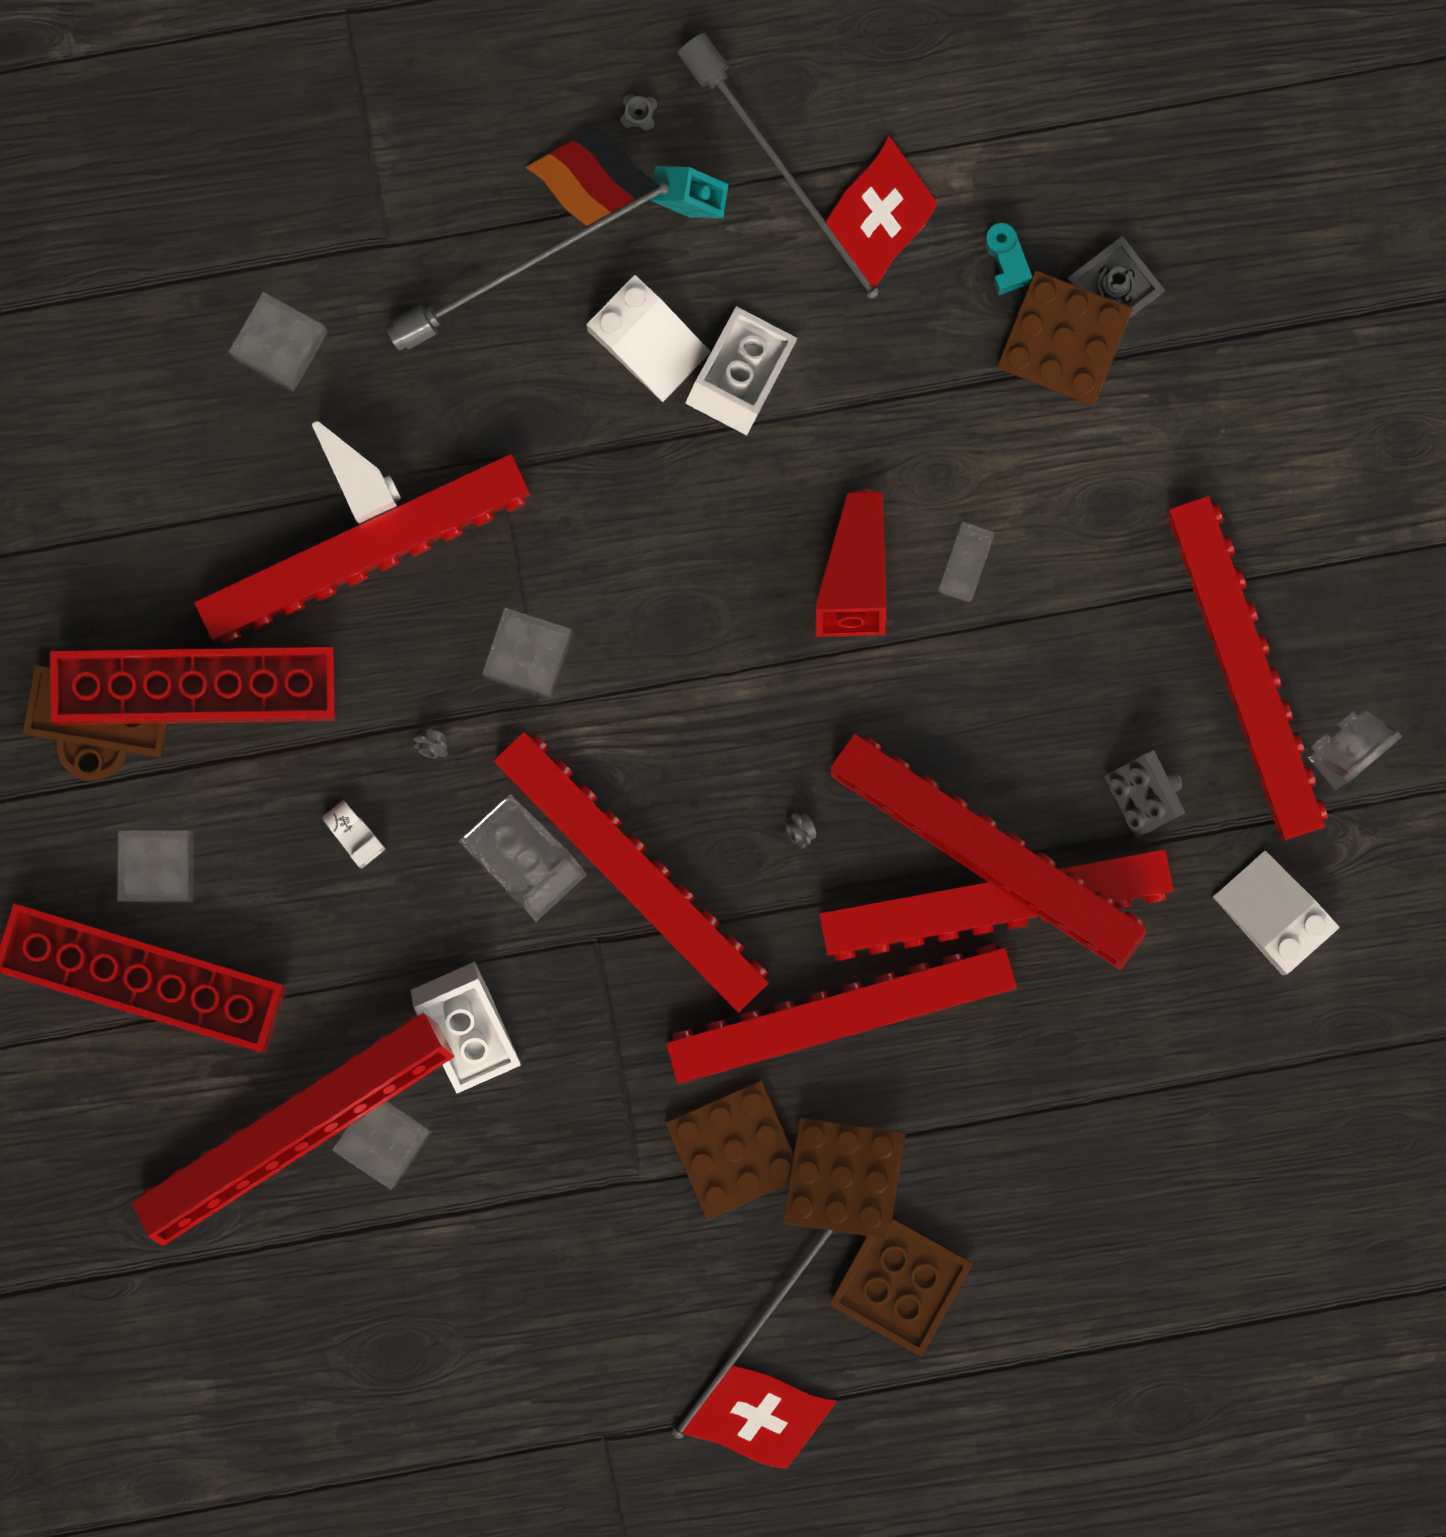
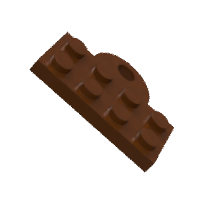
[23,665,168,781]

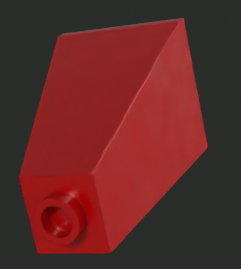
[816,489,887,637]

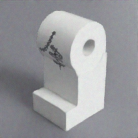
[322,800,386,869]

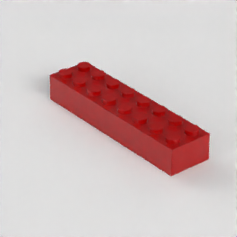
[50,647,335,725]
[0,903,287,1053]

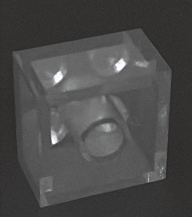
[229,292,327,392]
[483,608,573,699]
[117,831,194,903]
[332,1101,433,1190]

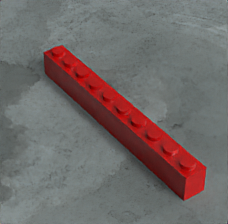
[194,454,530,645]
[1166,496,1328,842]
[494,732,769,1013]
[831,734,1146,971]
[819,849,1174,961]
[666,943,1017,1084]
[132,1012,455,1246]

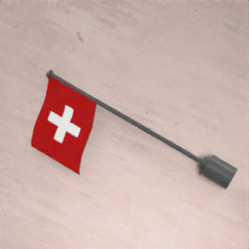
[677,33,937,298]
[672,1230,838,1468]

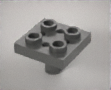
[1067,236,1165,318]
[1104,750,1185,838]

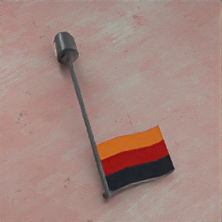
[386,127,669,351]

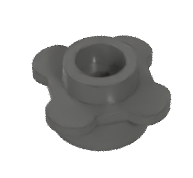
[620,94,657,131]
[414,729,448,759]
[786,812,816,849]

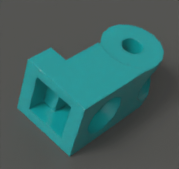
[985,223,1033,296]

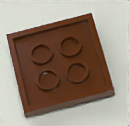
[997,271,1134,407]
[665,1081,794,1220]
[783,1118,906,1239]
[829,1219,973,1357]

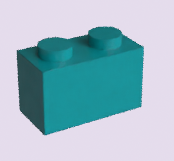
[650,166,729,218]

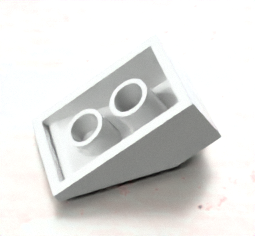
[586,275,711,402]
[685,306,798,435]
[312,421,401,525]
[1213,851,1340,975]
[411,962,521,1093]

